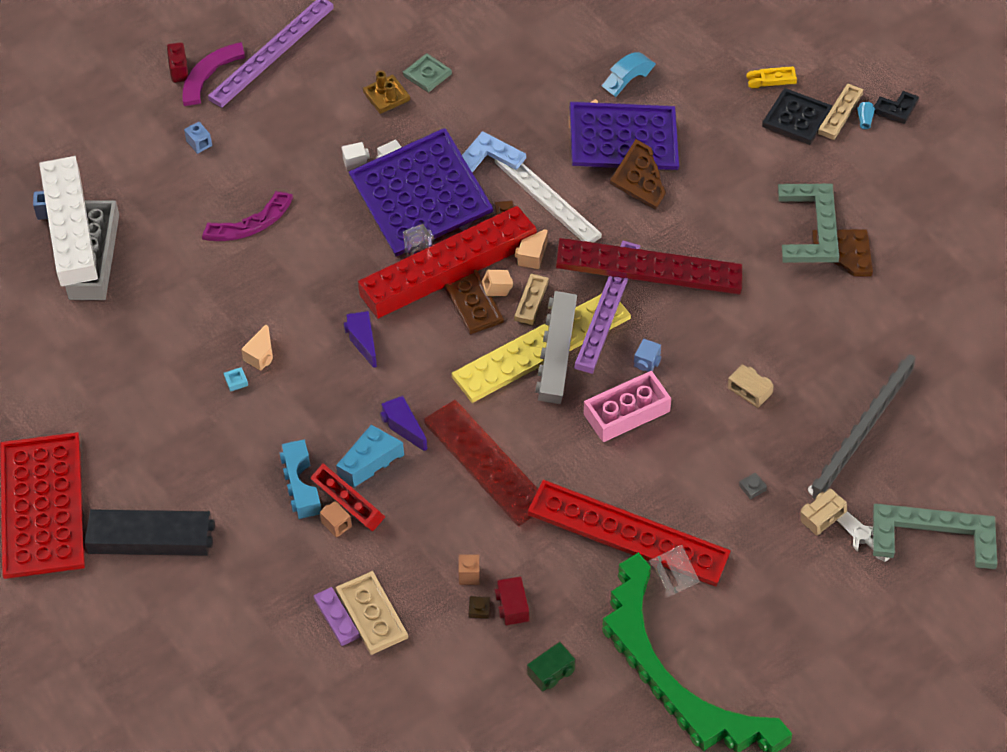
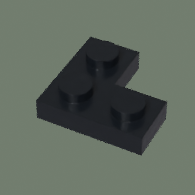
[874,91,919,124]

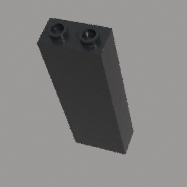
[85,509,215,556]

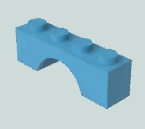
[279,439,322,519]

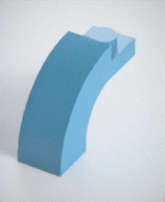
[602,52,656,97]

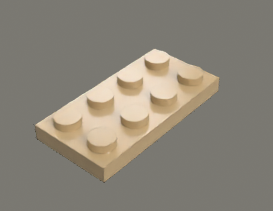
[336,571,408,655]

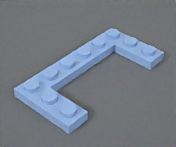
[459,131,526,231]

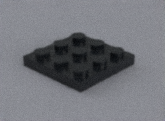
[762,88,833,145]

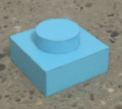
[223,367,248,392]

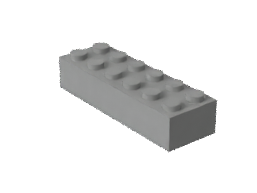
[65,200,119,300]

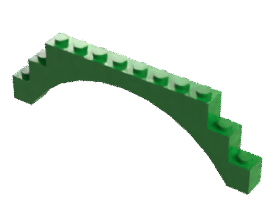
[602,552,793,752]

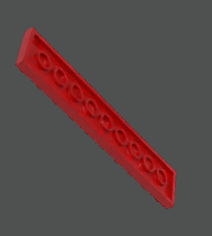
[527,480,731,587]

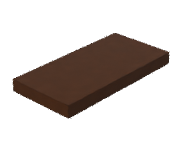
[444,270,504,335]

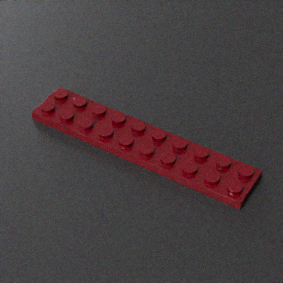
[556,238,742,295]

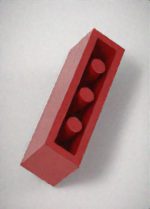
[310,463,386,532]

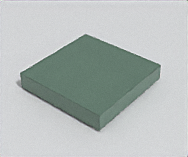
[403,53,452,92]

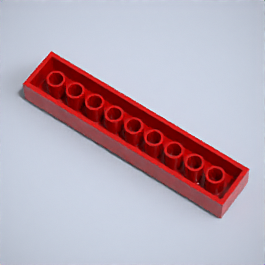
[358,206,537,319]

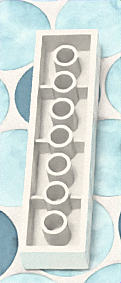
[39,156,98,286]

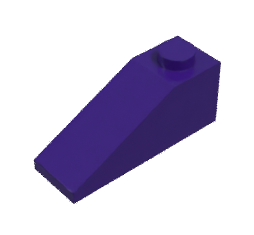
[344,311,377,368]
[380,395,427,451]

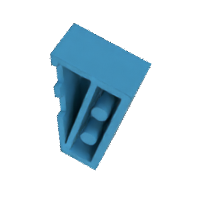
[336,425,404,487]

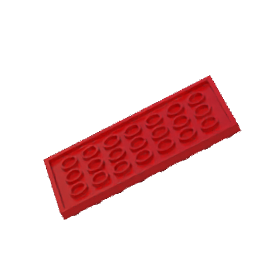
[0,432,85,579]

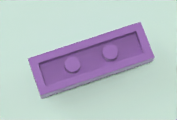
[313,587,360,646]

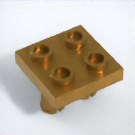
[363,70,410,114]

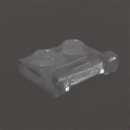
[649,545,700,598]

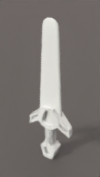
[808,485,890,562]

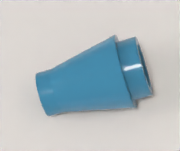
[857,102,875,129]

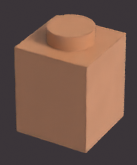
[320,501,352,538]
[459,555,480,585]

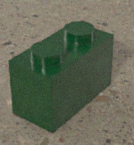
[527,642,576,692]

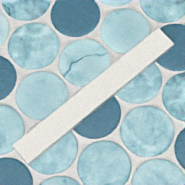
[495,159,602,243]

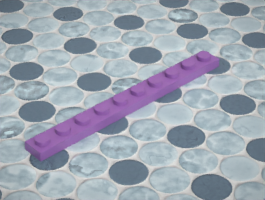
[208,0,333,108]
[574,241,640,374]

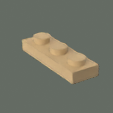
[514,274,549,325]

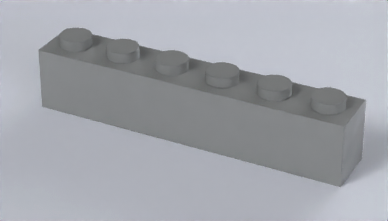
[535,291,577,404]

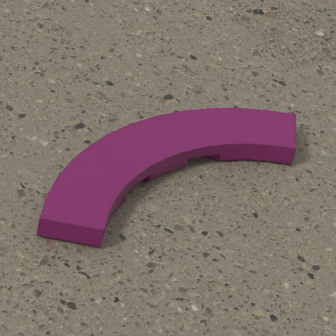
[183,42,245,106]
[202,191,293,241]

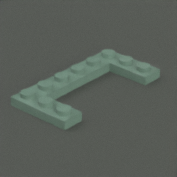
[778,183,839,263]
[873,503,997,569]

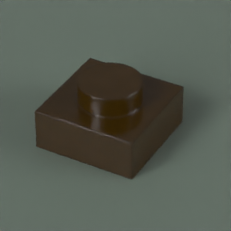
[468,596,490,619]

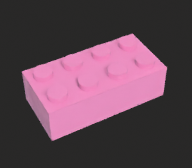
[584,371,671,442]

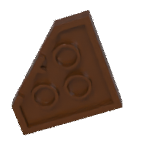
[609,139,666,210]
[812,229,873,277]

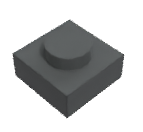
[739,473,767,500]

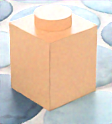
[482,269,513,296]

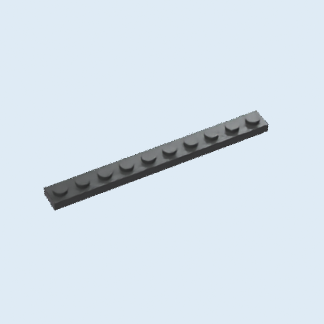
[811,354,916,499]

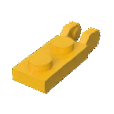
[746,66,797,88]

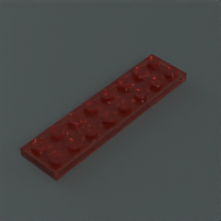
[424,400,538,527]

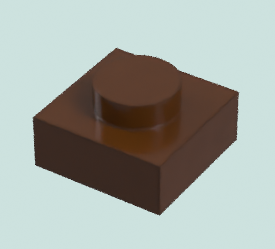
[495,200,514,215]

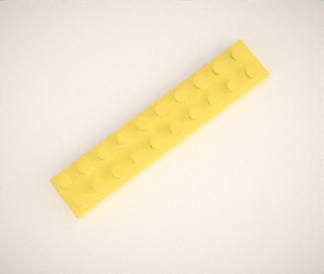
[452,294,631,403]

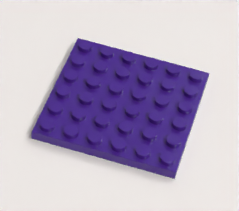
[349,128,494,257]

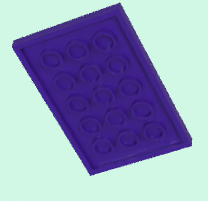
[569,102,679,170]

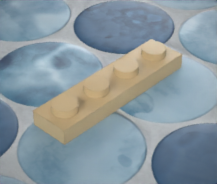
[818,83,864,140]

